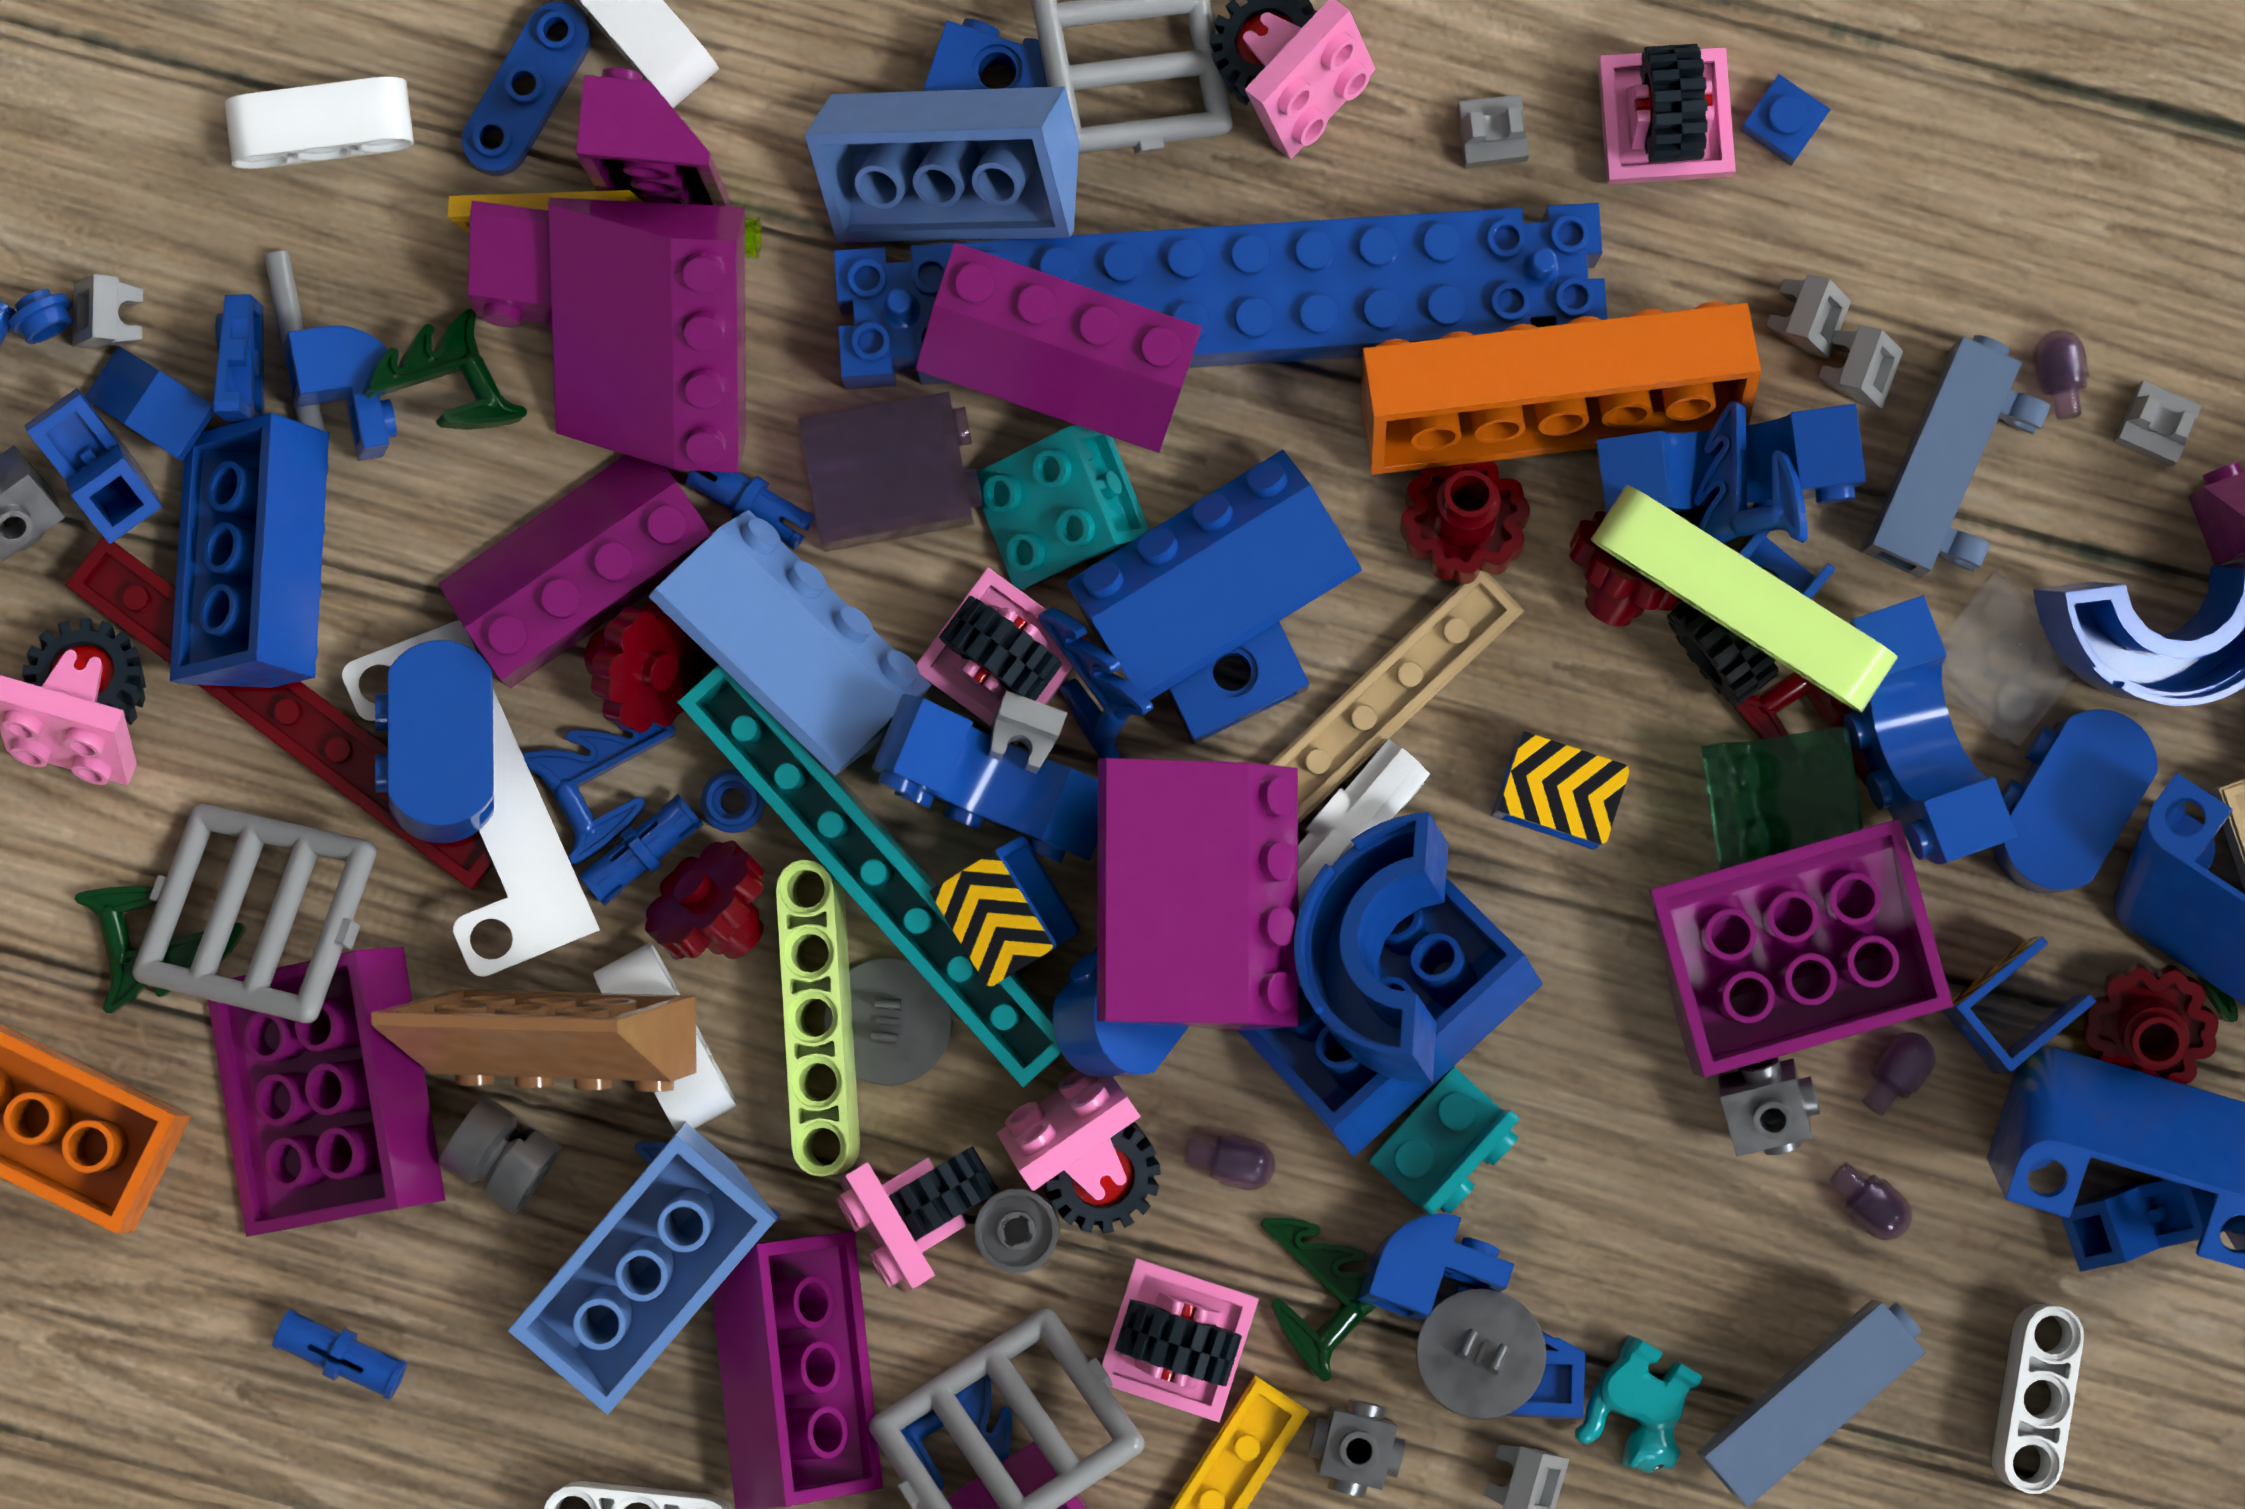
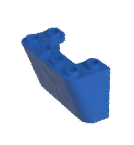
[2114,772,2245,1006]
[1987,1046,2245,1269]

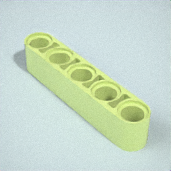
[1590,485,1898,713]
[776,860,860,1176]

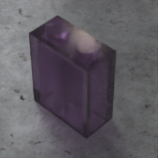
[798,391,983,552]

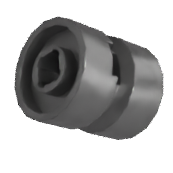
[438,1095,561,1215]
[975,1187,1060,1273]

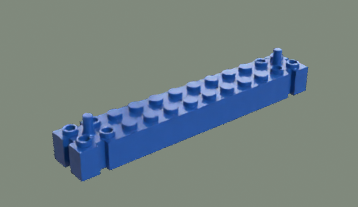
[834,203,1607,390]

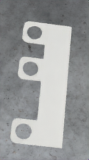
[342,620,600,977]

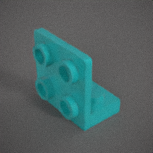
[971,425,1149,590]
[1367,1066,1520,1216]

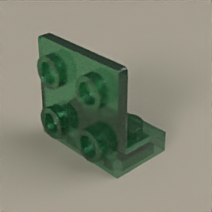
[1701,727,1864,870]

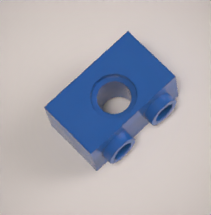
[923,18,1047,91]
[1167,622,1310,744]

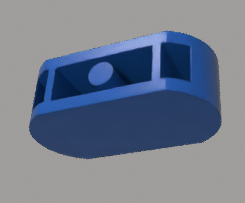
[375,640,494,844]
[1992,709,2158,893]
[1053,947,1188,1077]

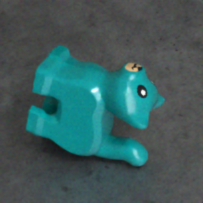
[1575,1335,1703,1473]

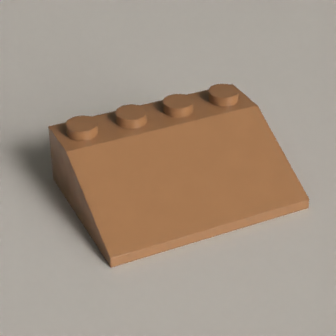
[371,989,697,1092]

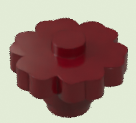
[1400,461,1530,584]
[1569,511,1683,627]
[584,601,702,733]
[645,840,764,960]
[2083,962,2219,1084]

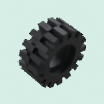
[1667,602,1779,706]

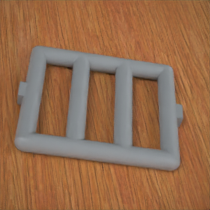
[1031,0,1233,154]
[132,804,377,1023]
[869,1308,1145,1509]

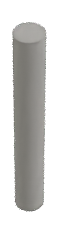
[264,251,325,431]

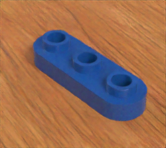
[462,1,592,176]

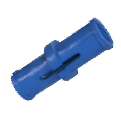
[686,471,815,550]
[579,793,704,906]
[272,1309,408,1400]

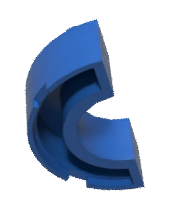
[1597,403,1866,527]
[2033,562,2245,706]
[1843,595,2018,864]
[872,694,1098,864]
[1294,812,1448,1084]

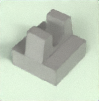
[1457,95,1529,169]
[72,274,143,349]
[1766,274,1851,359]
[1819,325,1903,409]
[2113,380,2202,467]
[988,690,1067,774]
[1484,1445,1570,1509]

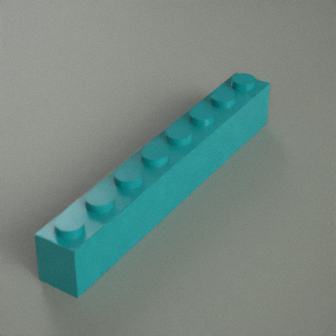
[677,665,1062,1087]

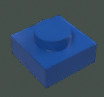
[1740,74,1831,165]

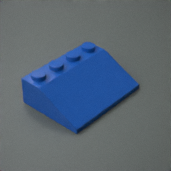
[1237,877,1543,1157]

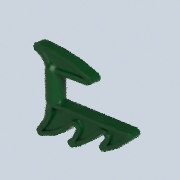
[363,309,527,430]
[74,886,246,1014]
[1261,1218,1376,1382]

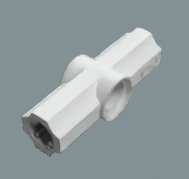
[1298,739,1430,915]

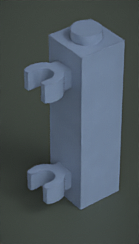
[1862,335,2051,578]
[1696,1300,1926,1508]

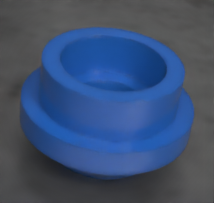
[9,289,73,344]
[701,769,765,833]

